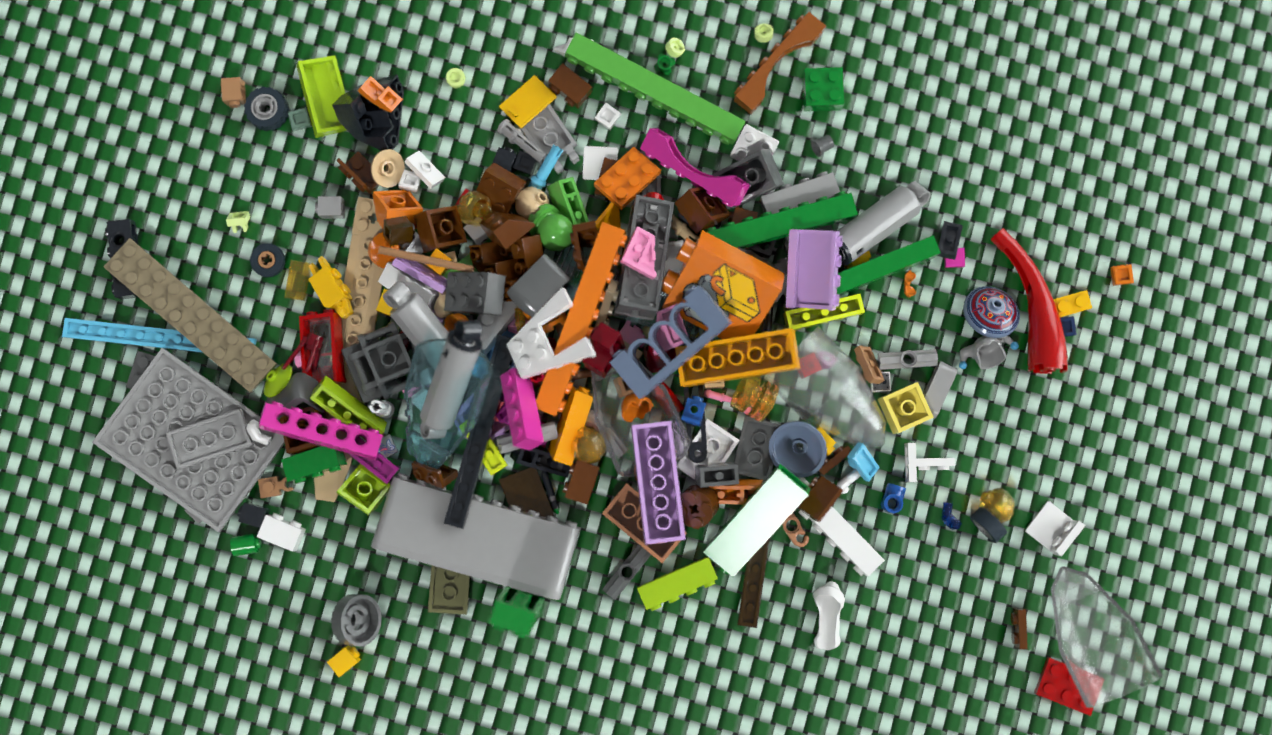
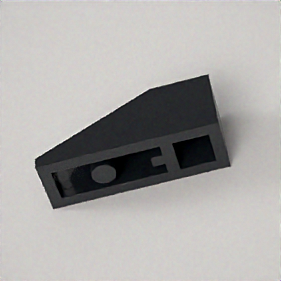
[510,446,574,478]

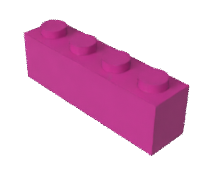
[500,367,544,450]

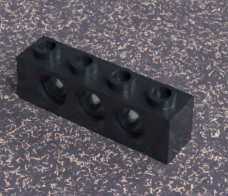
[105,219,138,300]

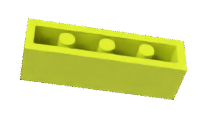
[783,294,865,330]

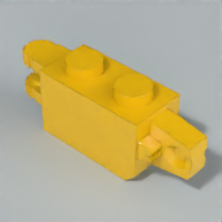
[308,256,354,319]

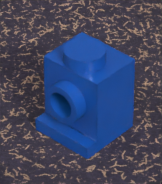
[681,396,707,427]

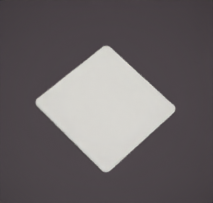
[583,146,618,180]

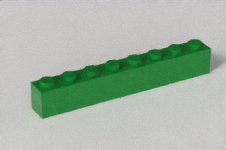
[705,191,858,248]

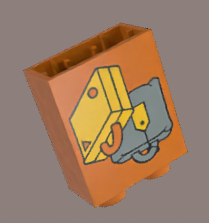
[661,230,785,339]

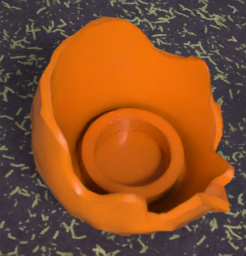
[621,393,654,422]

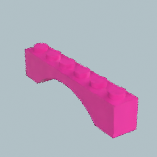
[640,128,750,207]

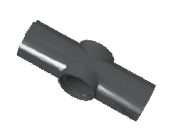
[602,544,651,600]

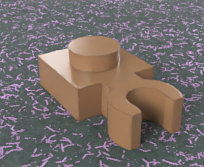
[258,476,295,498]

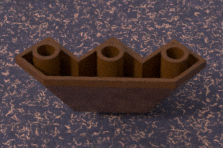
[469,235,543,302]

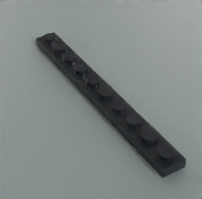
[444,335,512,529]

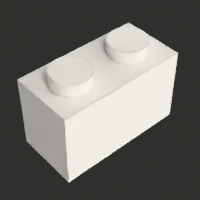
[257,513,306,552]

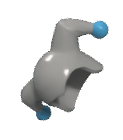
[959,335,1019,369]

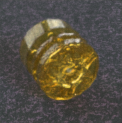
[730,376,779,422]

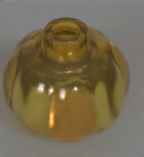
[457,190,493,227]
[571,427,607,464]
[979,488,1015,523]

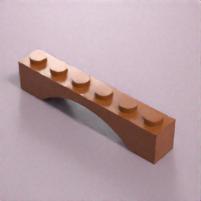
[734,12,826,115]

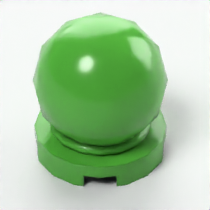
[528,204,573,252]

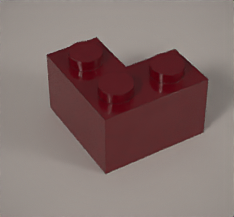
[582,322,626,378]

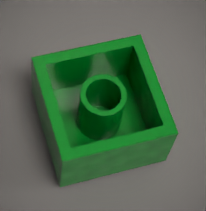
[802,67,844,112]

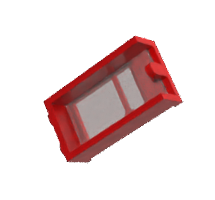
[299,309,347,384]

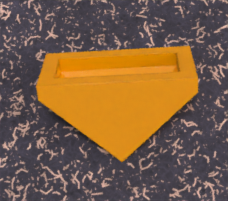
[595,202,621,231]

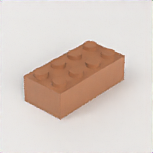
[602,483,687,563]

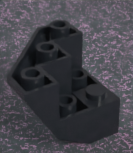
[332,75,404,151]

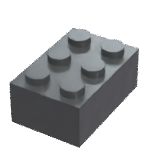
[712,149,784,209]
[444,272,506,315]

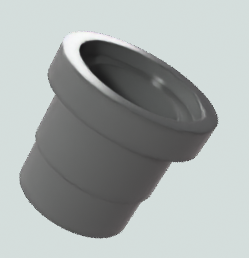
[811,135,834,157]

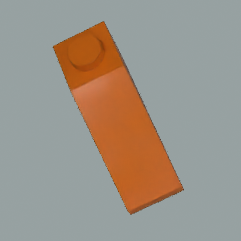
[710,479,763,505]

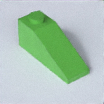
[546,177,589,225]

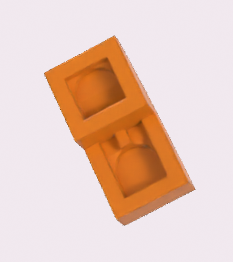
[357,76,402,113]

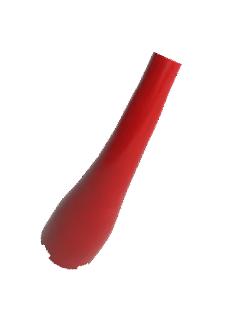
[990,228,1068,374]

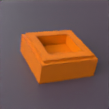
[1110,264,1134,286]

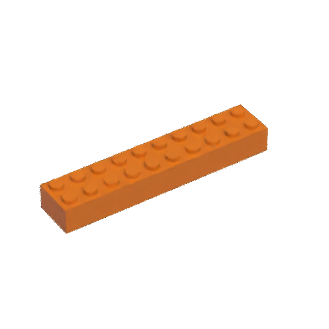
[536,222,628,416]

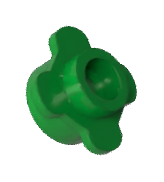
[654,54,676,75]

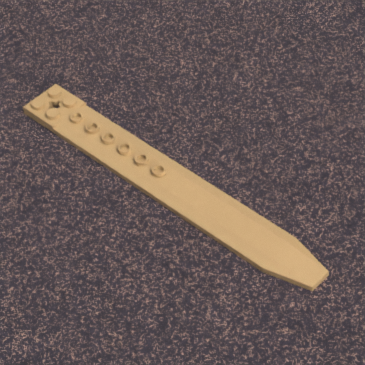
[314,197,384,502]

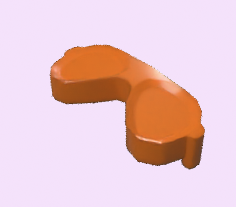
[904,270,916,298]

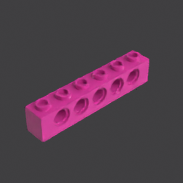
[259,402,383,461]

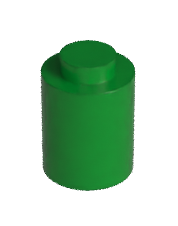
[230,533,262,556]

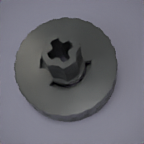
[331,594,382,646]

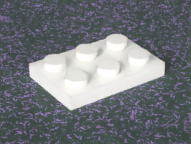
[677,419,739,480]

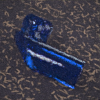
[941,502,961,530]

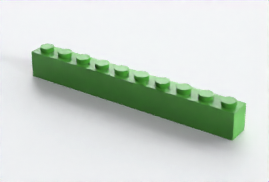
[565,32,745,145]

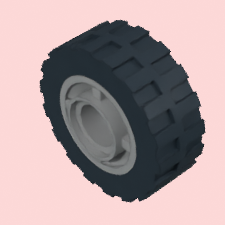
[244,87,289,131]

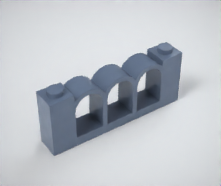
[609,285,733,399]

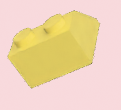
[877,382,934,434]

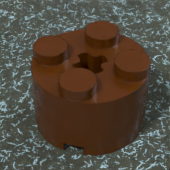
[680,485,719,529]

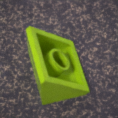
[337,463,391,515]

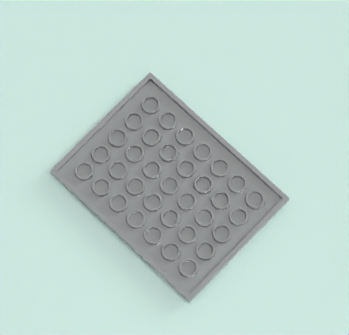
[92,348,285,532]

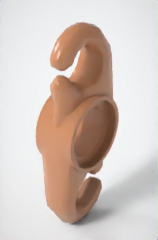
[782,512,809,547]

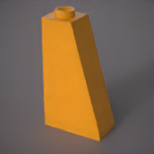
[548,386,594,466]

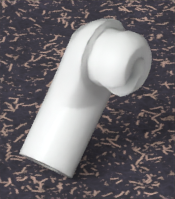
[246,420,272,445]
[837,469,861,494]

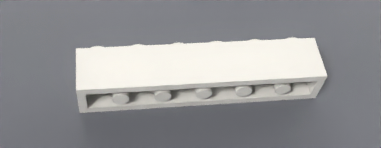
[798,477,885,577]

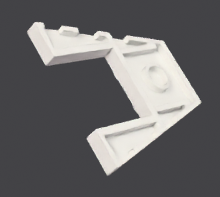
[507,287,596,379]

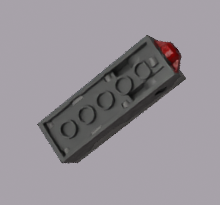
[614,192,674,321]

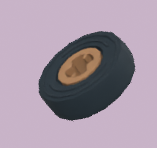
[250,243,285,277]

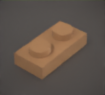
[854,345,885,384]

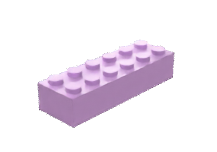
[631,421,685,544]

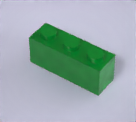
[281,446,347,484]

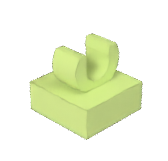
[226,211,250,233]

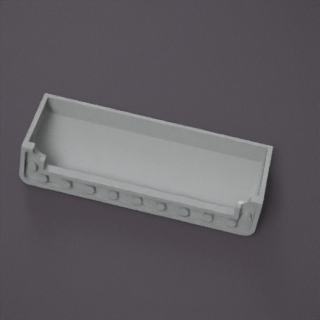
[371,473,581,600]

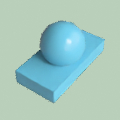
[847,442,880,482]

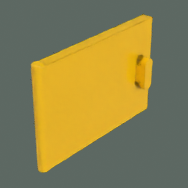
[499,75,557,129]

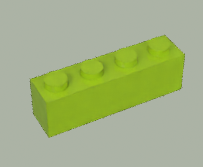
[310,376,387,440]
[637,557,718,611]

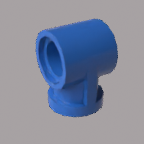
[881,483,906,513]

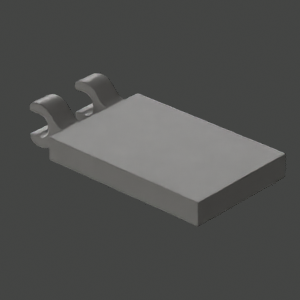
[521,104,580,174]

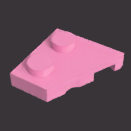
[620,227,656,280]

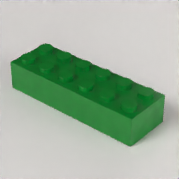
[489,586,546,638]

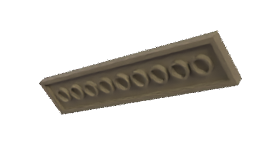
[104,238,277,393]

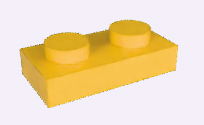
[1054,290,1092,317]

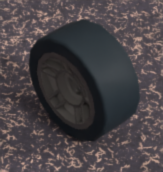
[970,506,1007,543]

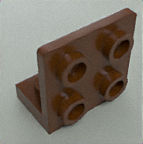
[336,151,379,194]
[570,220,599,273]

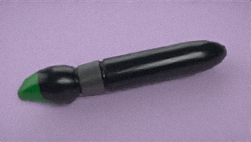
[541,471,560,514]

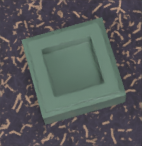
[288,107,312,132]

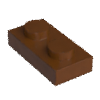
[817,445,852,476]
[1011,608,1028,649]

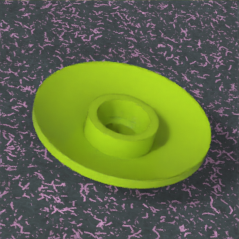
[263,364,292,398]

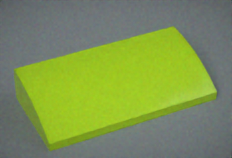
[296,56,346,138]

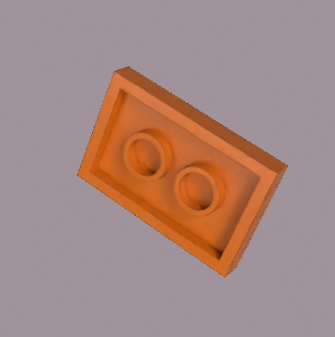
[594,146,661,210]

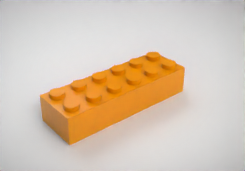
[675,328,800,387]

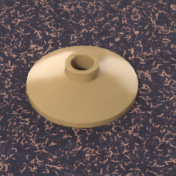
[371,149,405,188]

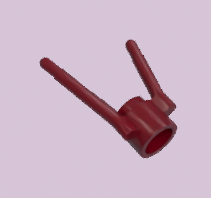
[282,333,324,373]

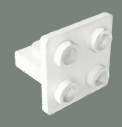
[730,124,779,161]

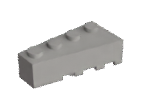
[476,301,521,358]

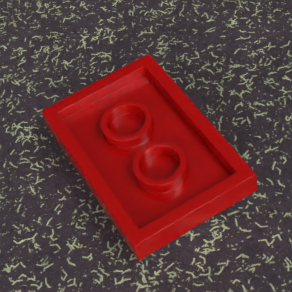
[1034,657,1104,716]

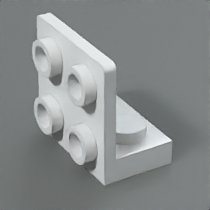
[1025,502,1085,556]

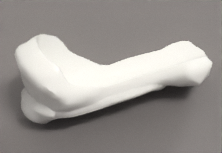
[813,581,845,650]

